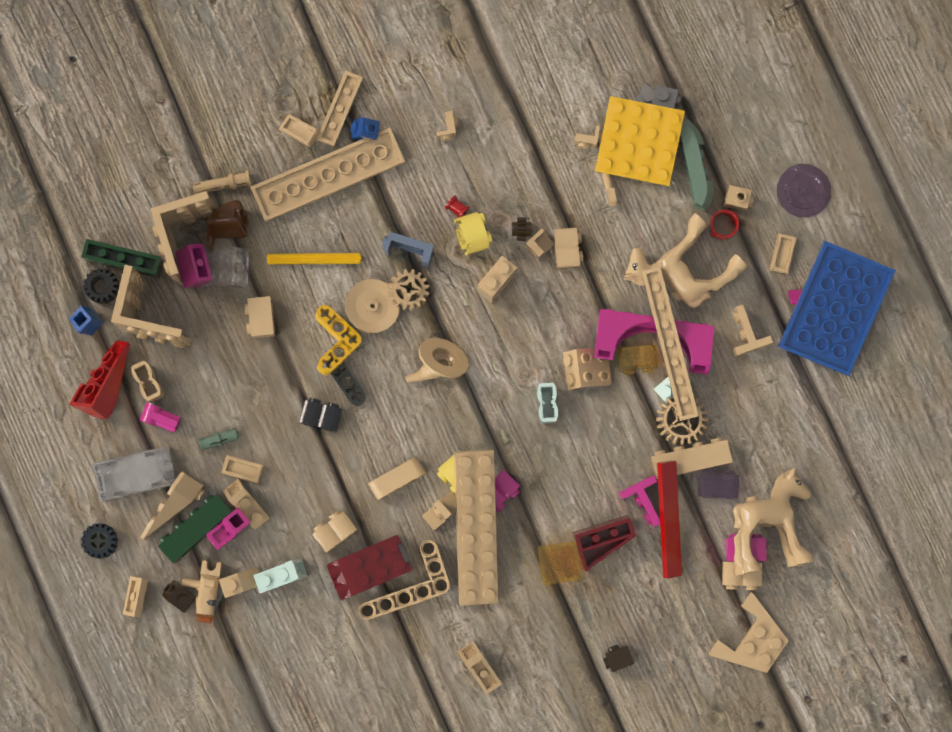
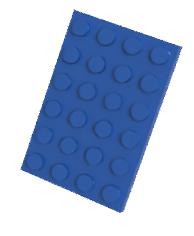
[778,240,896,376]

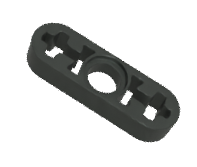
[326,359,366,405]

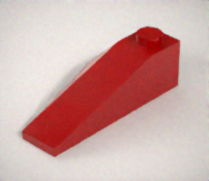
[69,341,130,419]

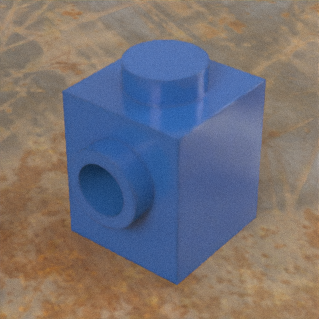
[69,306,104,336]

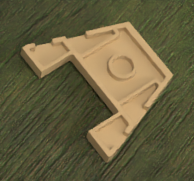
[708,592,789,673]

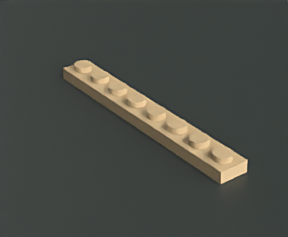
[642,267,699,421]

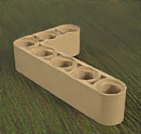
[359,540,450,620]

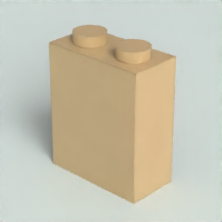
[477,256,517,303]

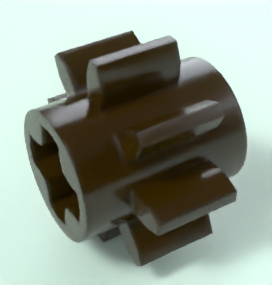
[512,217,531,241]

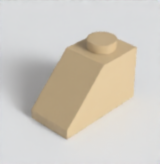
[219,567,260,598]

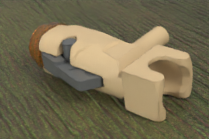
[182,560,223,623]

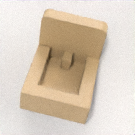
[437,111,459,142]
[574,125,603,149]

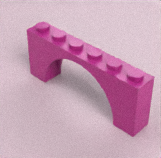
[593,309,714,375]

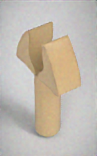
[602,173,617,207]

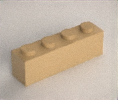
[651,437,733,480]

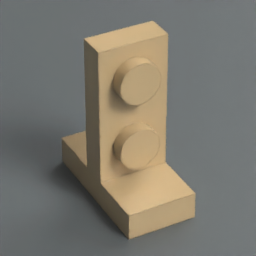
[732,305,773,357]
[223,479,270,530]
[422,491,456,531]
[457,641,502,695]

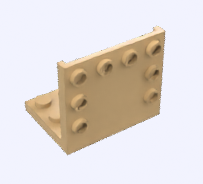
[150,191,216,287]
[111,265,192,348]

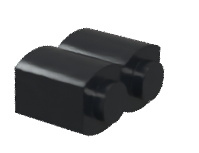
[299,398,342,433]

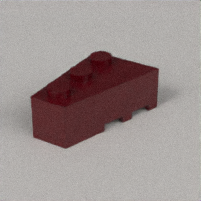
[572,515,636,572]

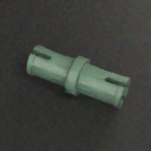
[198,428,239,451]

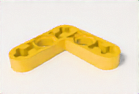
[315,305,361,375]

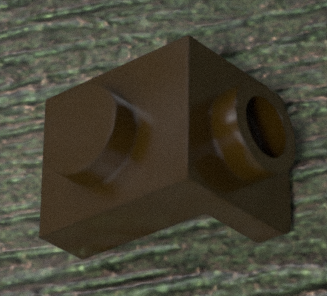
[162,580,196,613]

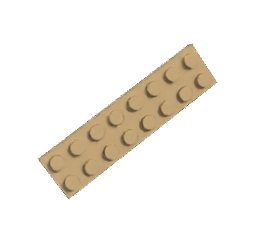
[250,127,405,222]
[454,449,498,606]

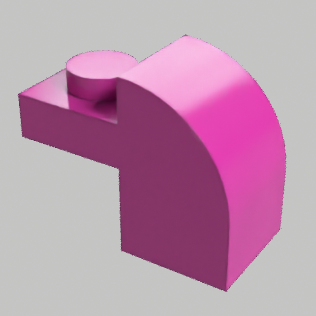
[206,508,250,551]

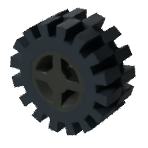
[81,523,118,559]

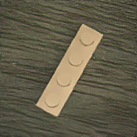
[317,70,363,148]

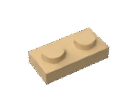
[123,576,148,618]

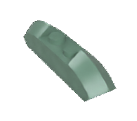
[679,119,714,212]

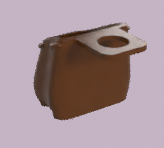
[206,200,249,252]

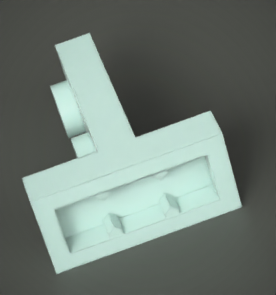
[253,558,308,593]

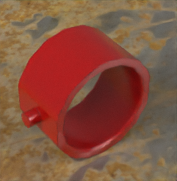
[709,209,739,240]

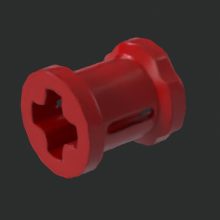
[445,195,470,218]

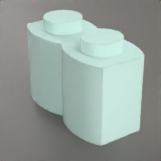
[537,383,558,424]

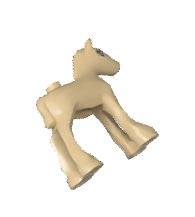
[624,213,748,308]
[733,468,815,576]

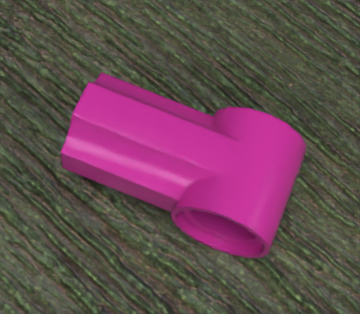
[140,403,181,433]

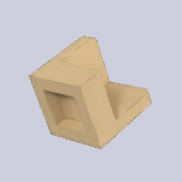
[525,228,554,260]

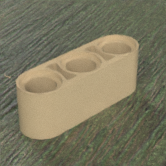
[368,457,426,501]

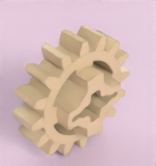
[387,269,429,311]

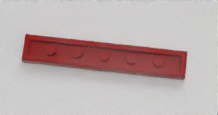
[657,460,682,579]

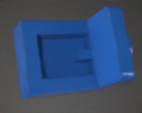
[350,117,380,140]

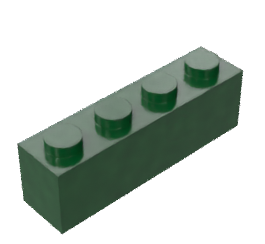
[81,239,164,278]
[158,494,233,564]

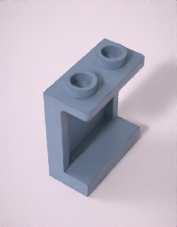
[382,232,435,269]

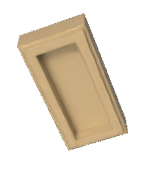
[279,114,320,148]
[769,233,797,275]
[221,455,264,484]

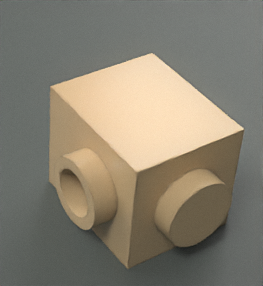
[723,185,754,212]

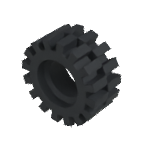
[83,268,120,304]

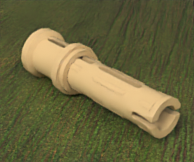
[193,170,252,194]

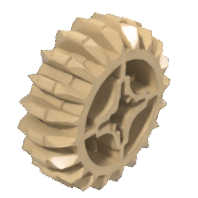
[656,397,708,446]

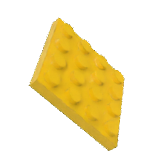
[595,96,685,186]

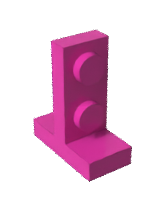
[618,475,660,527]

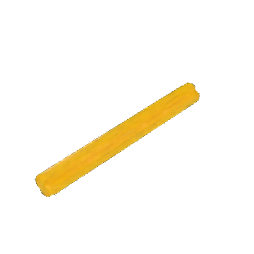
[267,253,361,265]

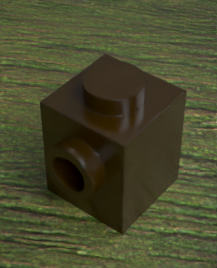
[603,645,634,672]

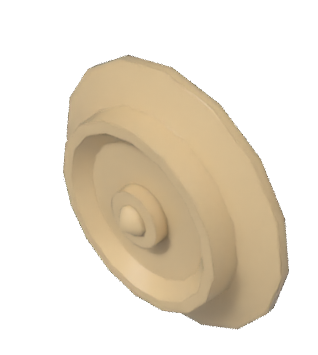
[345,279,400,333]

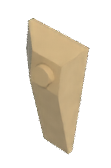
[140,471,205,540]

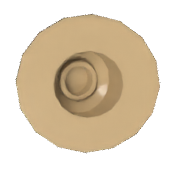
[405,338,469,383]

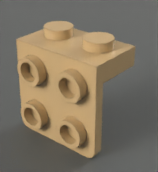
[563,348,612,391]

